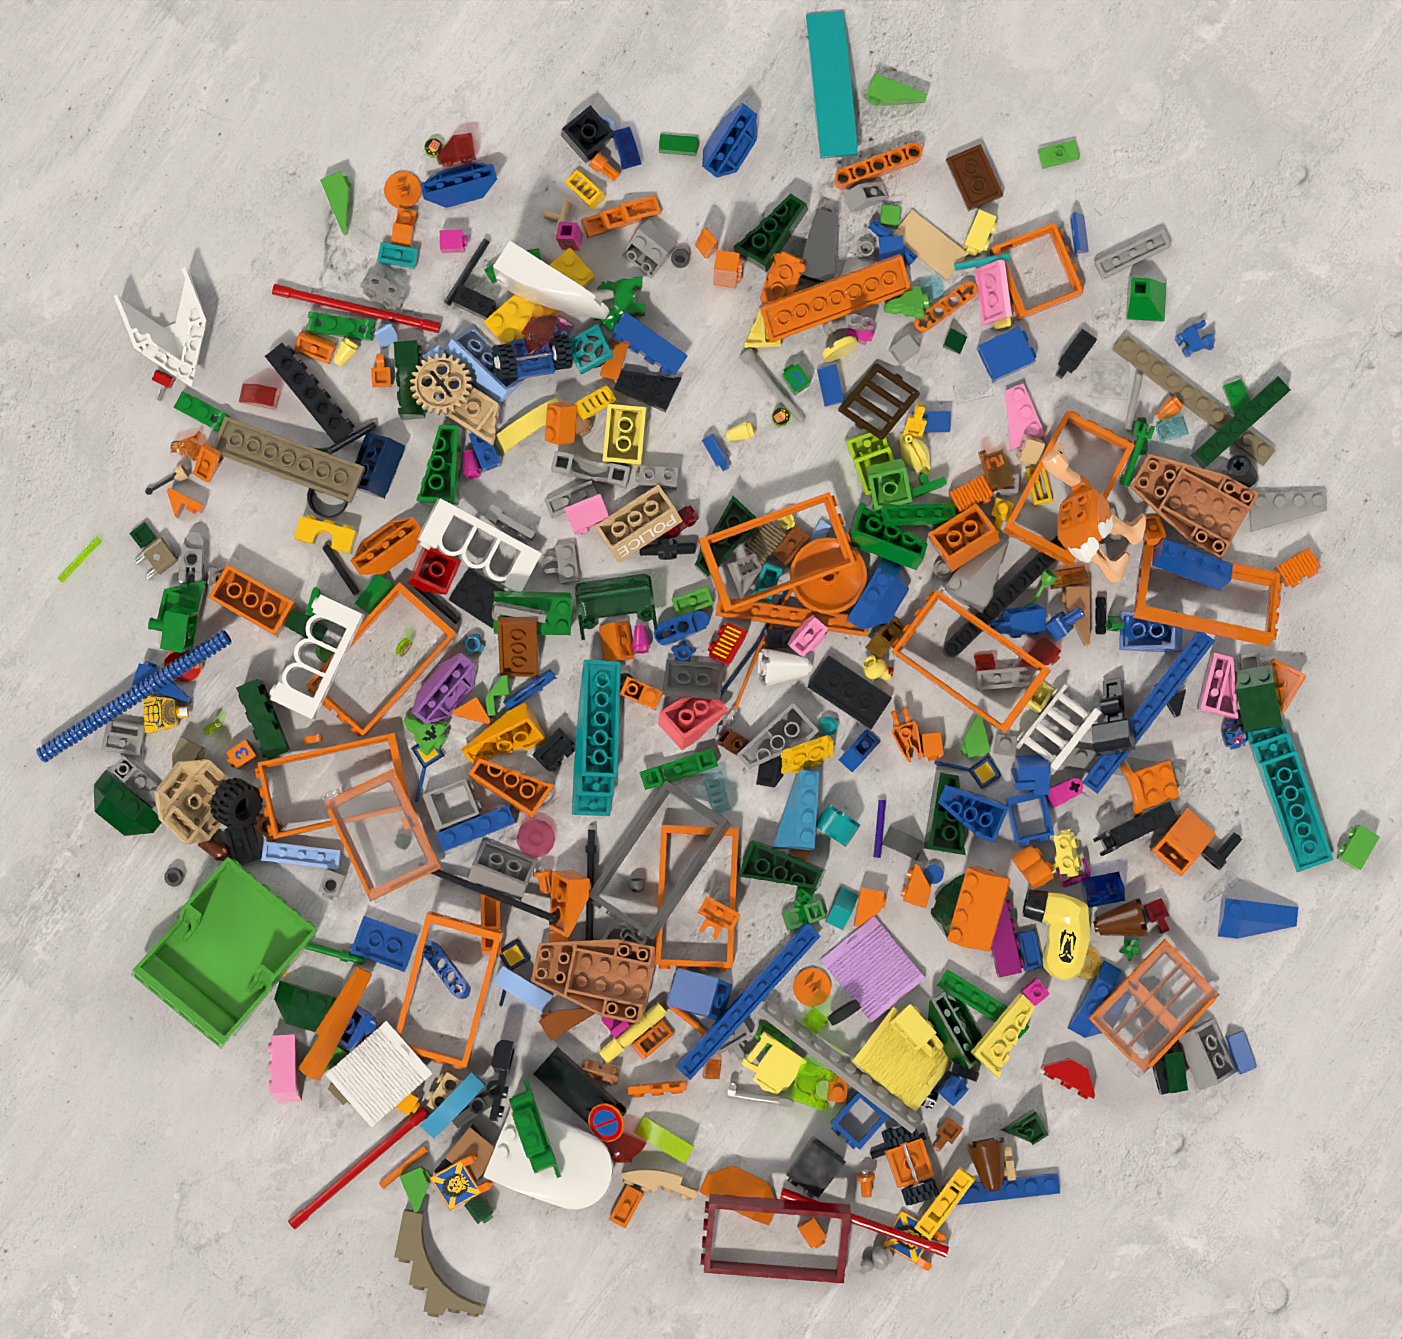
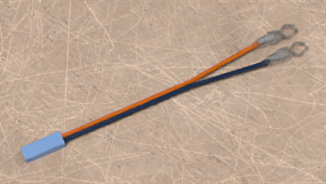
[715,520,831,738]

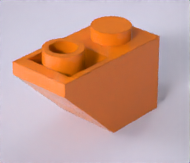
[620,677,663,711]
[900,864,931,908]

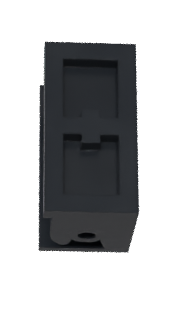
[532,728,575,772]

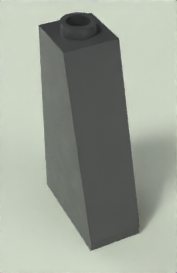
[800,207,835,284]

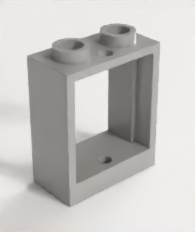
[422,778,482,831]

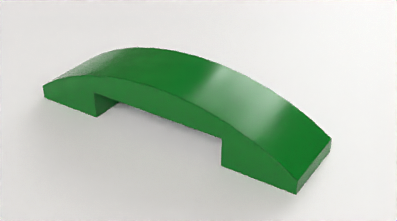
[639,748,718,790]

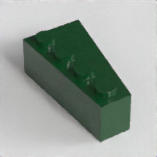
[694,496,757,579]
[236,679,291,760]
[923,772,966,855]
[737,840,826,889]

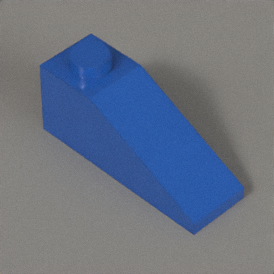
[132,661,192,703]

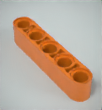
[834,142,923,190]

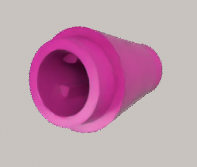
[463,450,482,479]
[632,624,651,654]

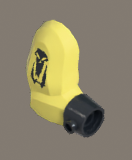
[1022,889,1090,980]

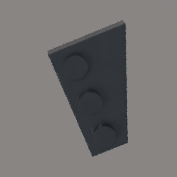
[614,371,682,413]

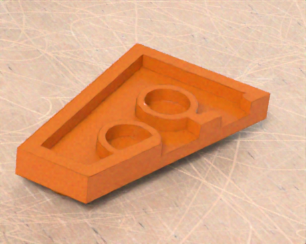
[628,1080,687,1098]

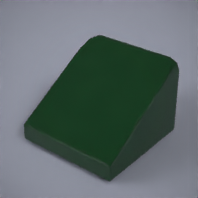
[943,328,967,355]

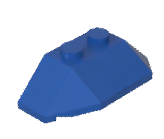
[702,103,757,178]
[420,162,497,208]
[847,558,909,630]
[1068,960,1130,1038]

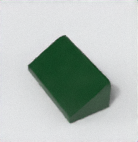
[1163,1051,1188,1094]

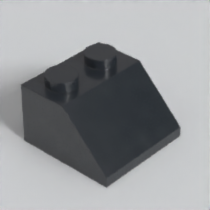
[561,105,615,164]

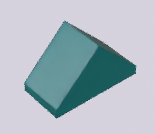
[825,887,859,930]

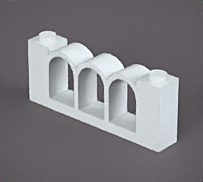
[416,498,541,592]
[270,594,364,720]

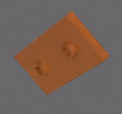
[497,617,538,677]

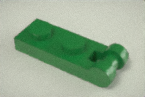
[173,391,229,432]

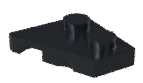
[756,755,784,788]

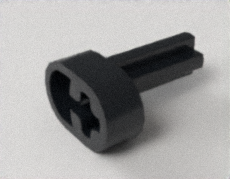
[1200,832,1242,870]

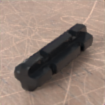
[1095,597,1106,635]

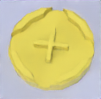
[822,336,859,362]

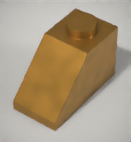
[865,617,905,659]

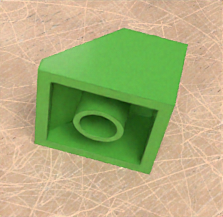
[865,458,912,510]

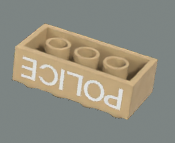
[594,485,682,563]

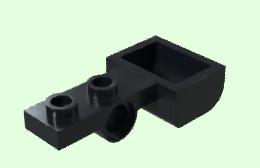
[1092,678,1135,756]
[486,1040,516,1122]

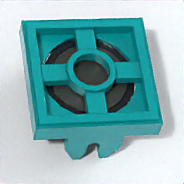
[569,324,615,375]

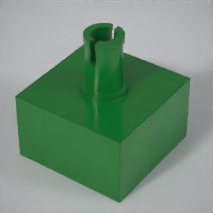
[148,606,199,653]

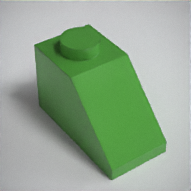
[960,715,991,758]
[400,1165,431,1213]

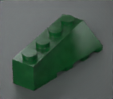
[393,340,428,420]

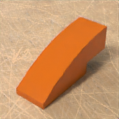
[481,892,502,955]

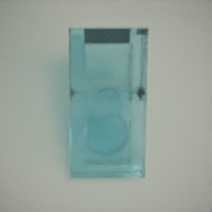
[1155,416,1189,443]

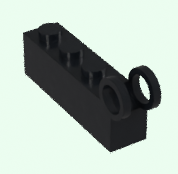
[1093,801,1178,856]

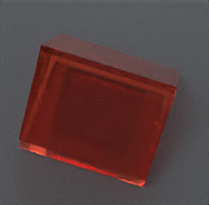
[974,653,996,672]

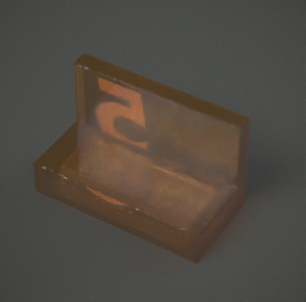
[978,449,1015,492]

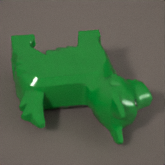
[593,276,645,332]

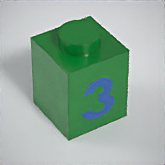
[782,363,811,396]

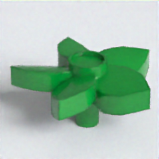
[1119,939,1141,961]

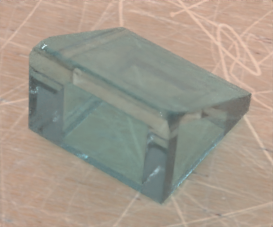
[919,275,944,300]

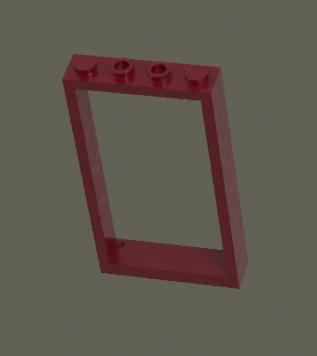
[700,1194,851,1284]

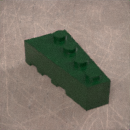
[733,194,808,272]

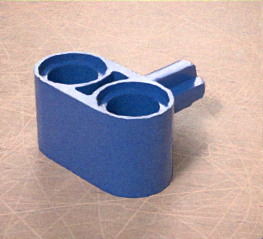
[1045,607,1085,641]

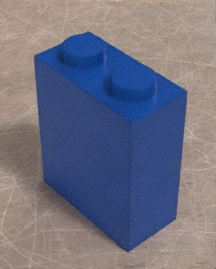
[976,326,1037,383]

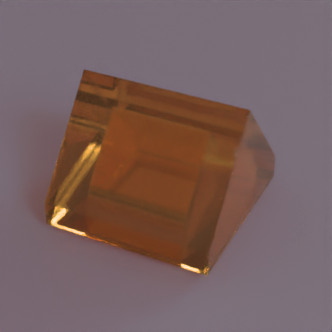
[702,1059,721,1079]

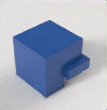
[1010,755,1050,795]

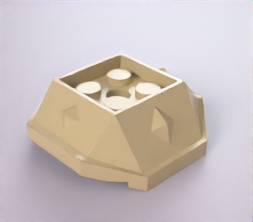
[154,759,229,845]

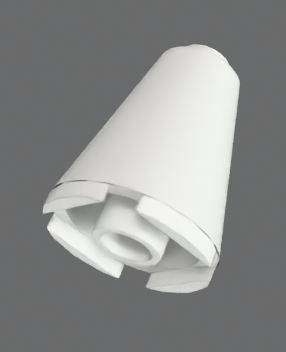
[757,649,812,687]

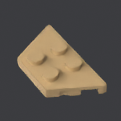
[441,387,500,445]

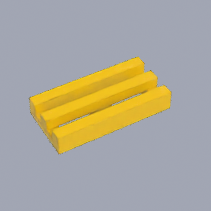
[1025,466,1053,506]

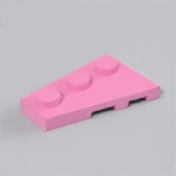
[1005,383,1046,451]

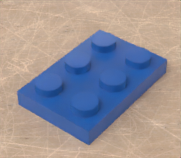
[350,916,419,972]

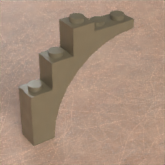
[394,1209,485,1317]

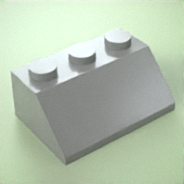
[467,839,538,901]
[1178,1018,1237,1090]

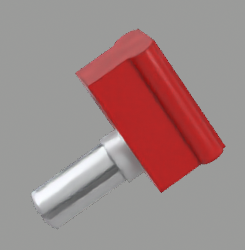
[152,370,176,401]

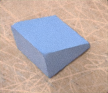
[374,323,399,348]

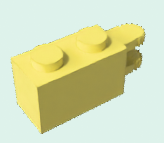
[889,1004,944,1058]

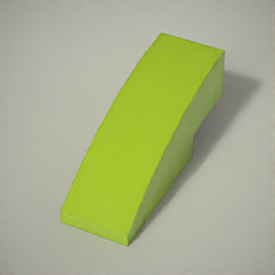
[634,1116,694,1164]

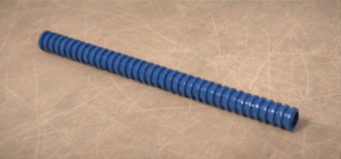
[36,630,232,763]

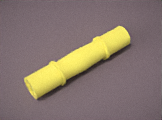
[598,1002,668,1063]

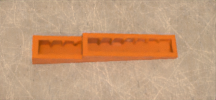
[298,967,373,1081]

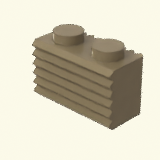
[744,522,787,566]

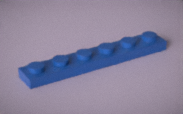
[942,1173,1060,1205]

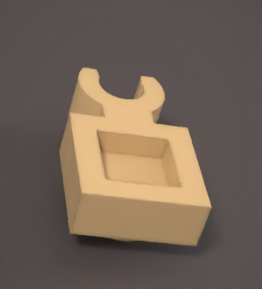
[1004,1145,1016,1181]

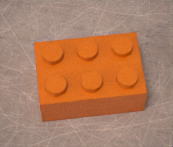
[928,504,1000,571]

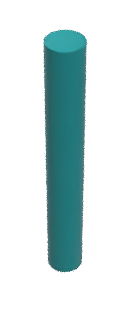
[954,253,1011,271]

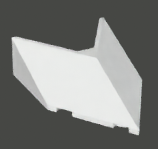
[114,268,207,387]

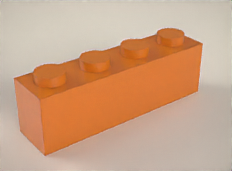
[713,250,743,288]

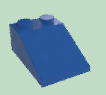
[1119,611,1182,652]

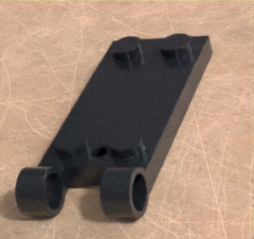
[533,1046,627,1125]

